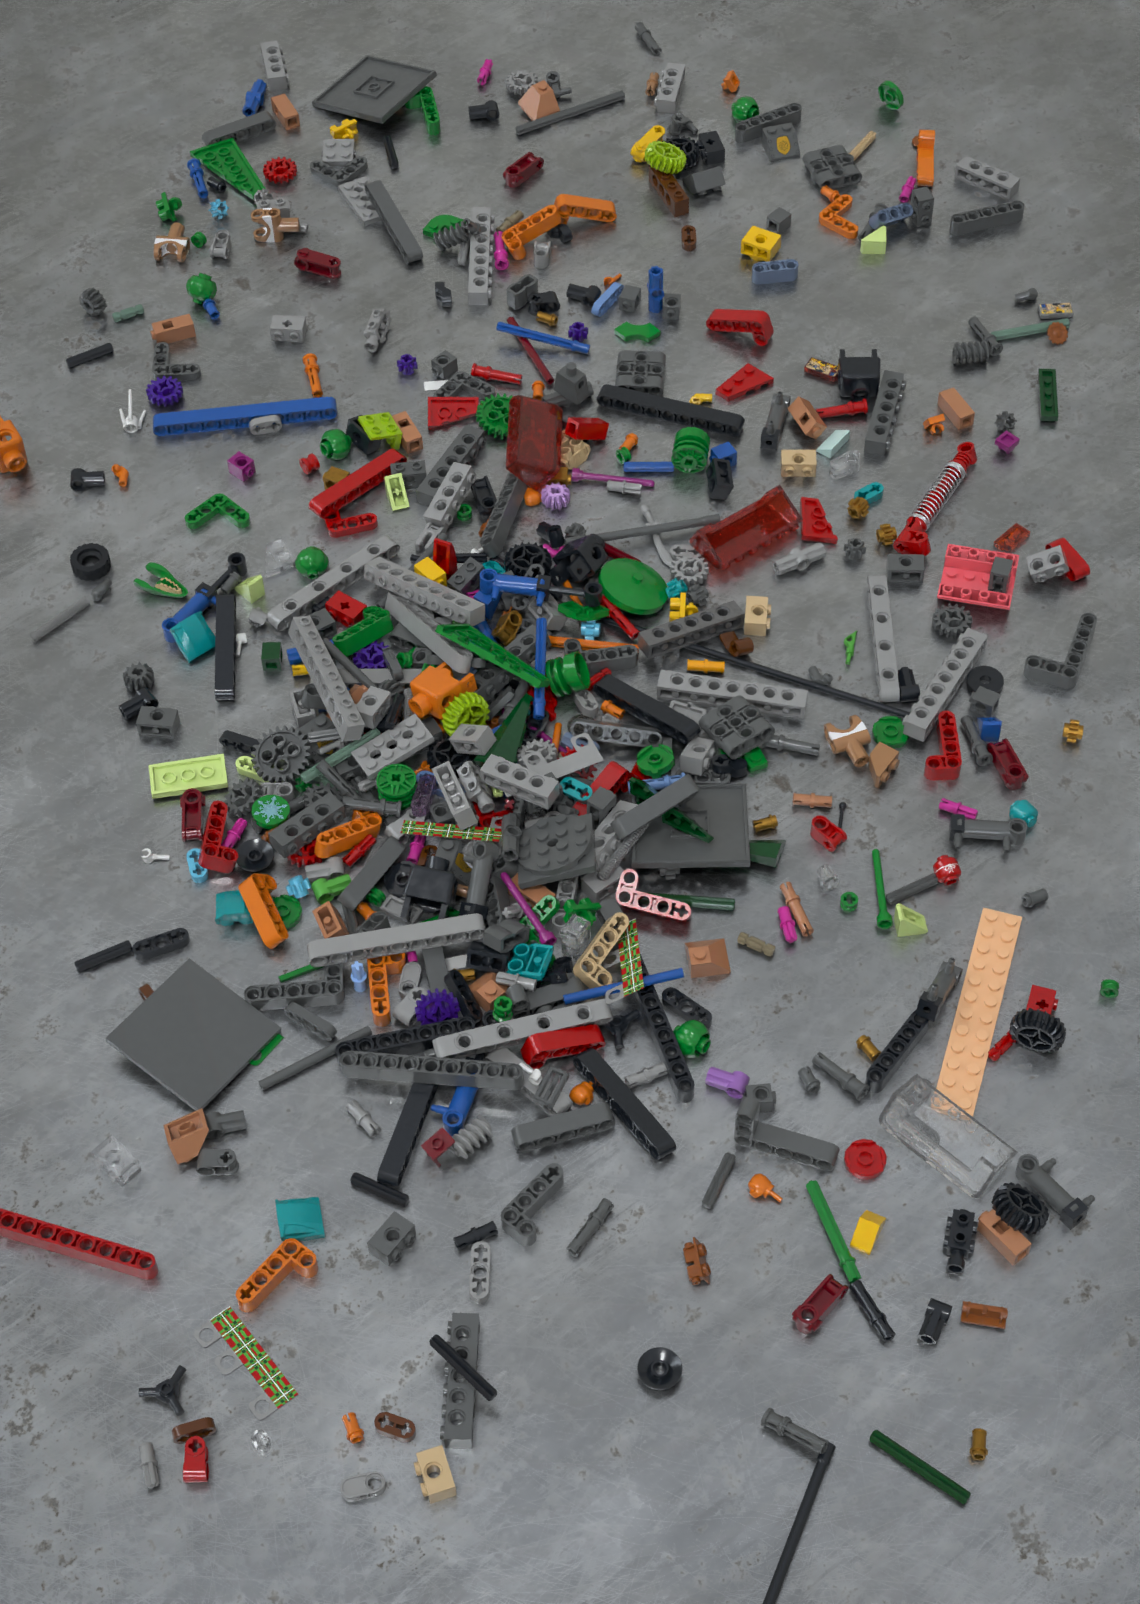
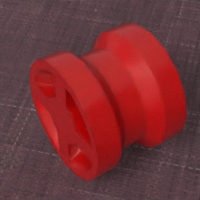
[299,453,320,475]

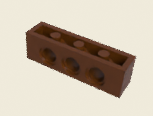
[649,165,689,218]

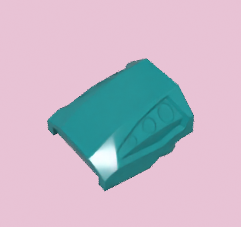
[170,611,215,663]
[215,890,253,926]
[507,943,554,981]
[275,1197,325,1241]

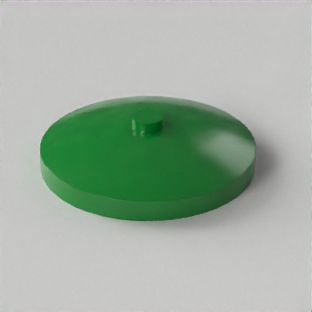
[598,558,668,615]

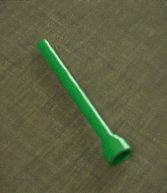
[872,849,893,929]

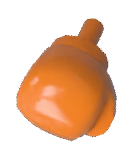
[524,486,542,507]
[569,1081,594,1106]
[748,1174,783,1203]

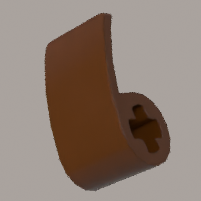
[719,631,754,657]

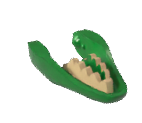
[133,562,188,598]

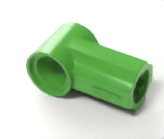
[311,874,351,904]

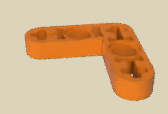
[819,194,858,239]

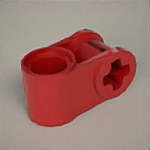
[810,815,847,852]
[183,1436,209,1483]

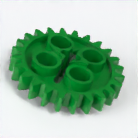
[476,393,531,439]

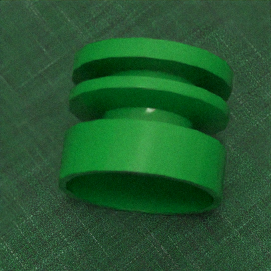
[671,427,710,473]
[545,651,590,697]
[376,764,418,811]

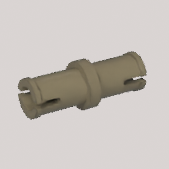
[496,210,524,235]

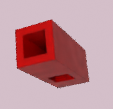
[564,417,609,440]

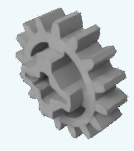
[505,69,538,96]
[670,553,709,587]
[516,738,558,769]

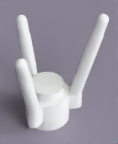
[119,389,147,433]

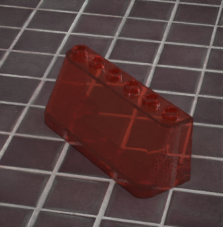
[506,395,563,491]
[689,485,803,571]

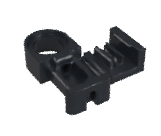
[536,956,573,988]

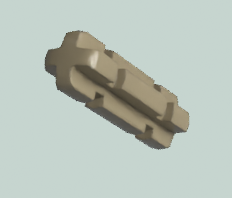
[737,932,775,957]

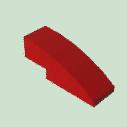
[433,538,457,581]

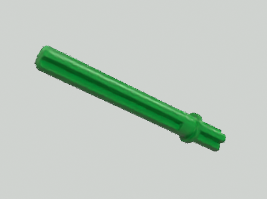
[806,1180,862,1284]

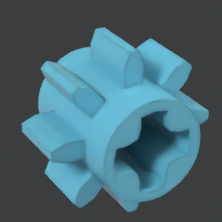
[209,199,229,219]
[581,620,601,640]
[286,875,311,899]

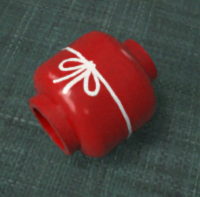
[933,855,961,885]

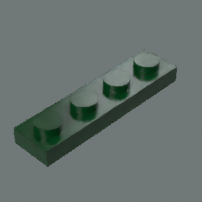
[1038,368,1058,421]

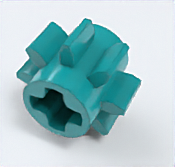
[665,578,688,598]

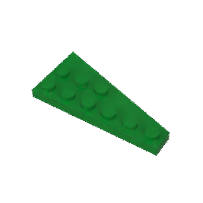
[190,138,266,200]
[435,624,551,689]

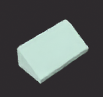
[816,430,850,459]

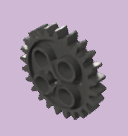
[251,725,313,783]

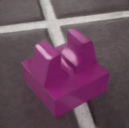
[995,430,1020,454]

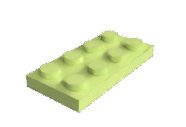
[148,754,228,799]

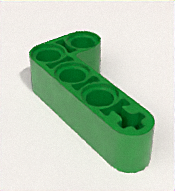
[405,86,441,135]
[332,606,394,657]

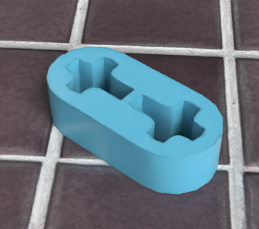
[186,848,208,883]

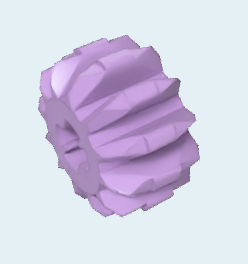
[541,482,570,511]

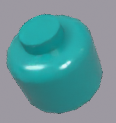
[1009,800,1038,827]

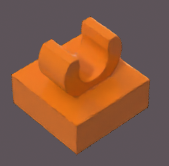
[721,70,740,93]
[923,414,945,435]

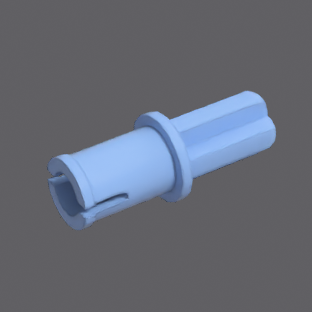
[351,961,367,992]

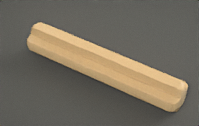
[849,131,876,161]

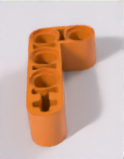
[917,129,935,187]
[554,194,617,224]
[502,205,561,260]
[314,809,382,858]
[238,873,289,949]
[367,953,406,1027]
[236,1238,318,1313]

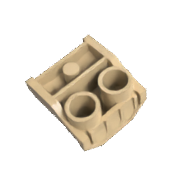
[540,430,590,470]

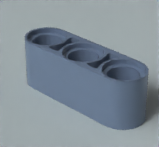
[869,203,913,230]
[752,259,799,285]

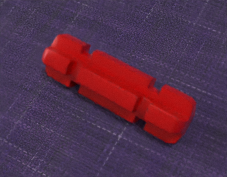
[585,667,612,691]
[988,1030,1016,1061]

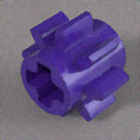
[568,322,588,342]
[397,354,418,375]

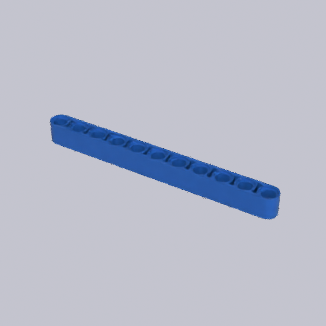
[153,397,337,436]

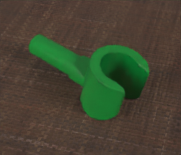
[295,778,319,793]

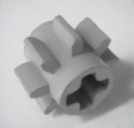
[254,188,273,204]

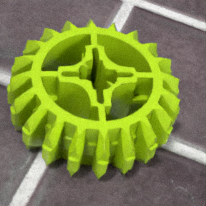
[644,141,687,174]
[441,691,490,737]

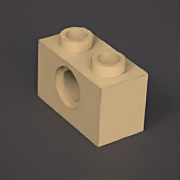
[780,450,817,477]
[744,596,771,636]
[413,1445,457,1504]

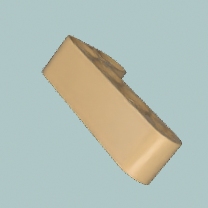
[573,912,629,989]

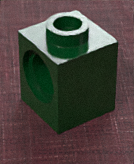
[261,642,283,671]

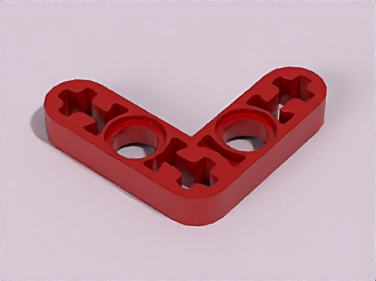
[324,510,378,538]

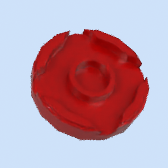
[844,1139,887,1180]

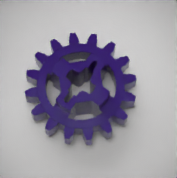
[146,376,183,407]
[353,640,389,669]
[415,988,460,1025]

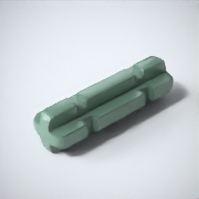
[112,304,144,322]

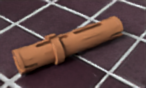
[779,882,814,936]

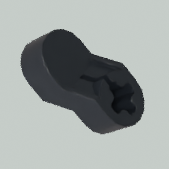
[547,224,573,243]
[435,282,452,307]
[712,754,747,778]

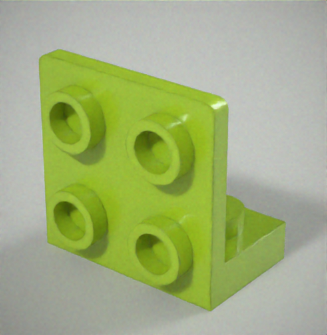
[358,412,403,450]

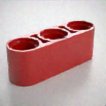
[1045,537,1090,582]

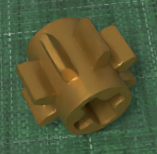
[847,497,869,519]
[876,524,897,546]
[1062,719,1084,743]

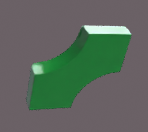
[614,321,661,343]

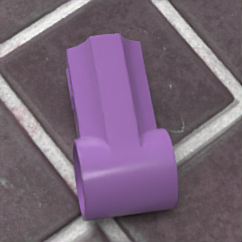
[705,1066,750,1099]

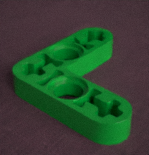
[185,493,250,529]
[519,895,560,970]

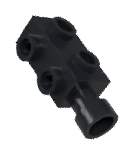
[943,1209,978,1273]

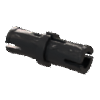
[453,1221,498,1251]

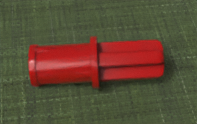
[342,834,376,868]

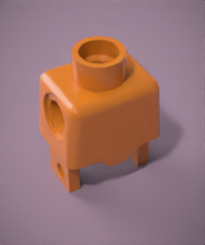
[0,416,28,473]
[408,662,477,720]

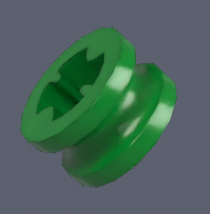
[191,232,207,248]
[616,447,632,464]
[457,504,472,521]
[396,652,413,669]
[366,888,386,907]
[840,892,858,912]
[1100,979,1119,998]

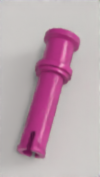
[494,231,509,270]

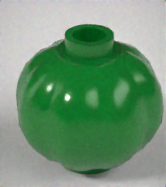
[731,96,759,123]
[186,272,217,304]
[320,429,352,460]
[295,546,329,580]
[673,1020,711,1058]

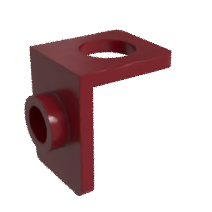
[421,1128,455,1167]

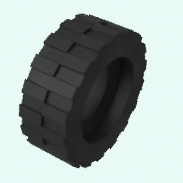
[70,543,111,581]

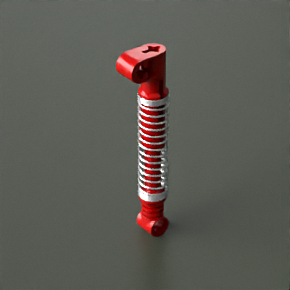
[893,442,977,556]

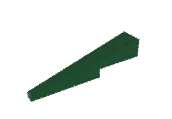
[473,693,534,768]
[629,777,714,843]
[749,840,786,868]

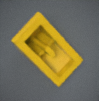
[850,1210,886,1255]

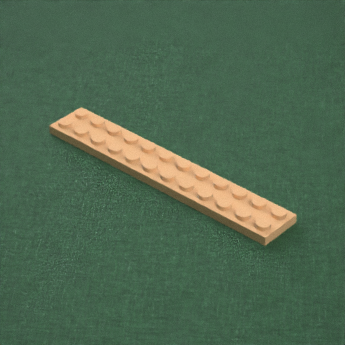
[931,908,1022,1120]

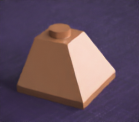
[518,80,560,121]
[685,938,731,978]
[469,972,510,1012]
[163,1108,209,1164]

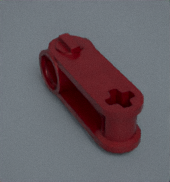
[503,152,544,188]
[294,248,341,279]
[987,738,1029,790]
[180,788,206,842]
[792,1274,849,1334]

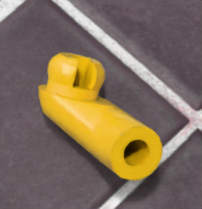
[689,393,712,405]

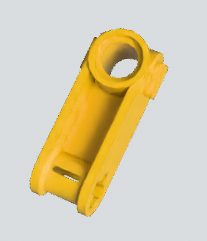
[630,125,665,163]

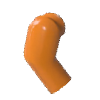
[111,464,129,487]

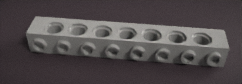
[468,207,494,305]
[364,556,485,626]
[288,615,365,742]
[902,628,988,742]
[657,670,808,719]

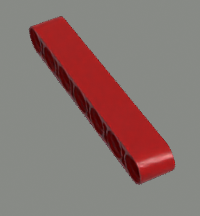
[308,448,407,519]

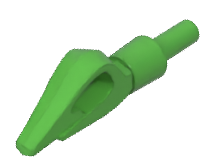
[844,631,858,665]

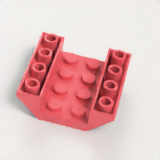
[937,544,1019,610]

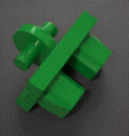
[155,192,182,222]
[563,898,602,928]

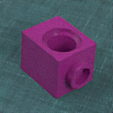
[227,451,256,482]

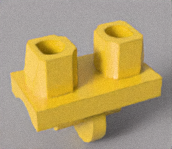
[330,119,358,139]
[669,593,699,622]

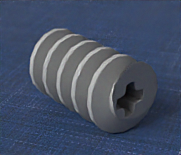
[449,1114,493,1159]

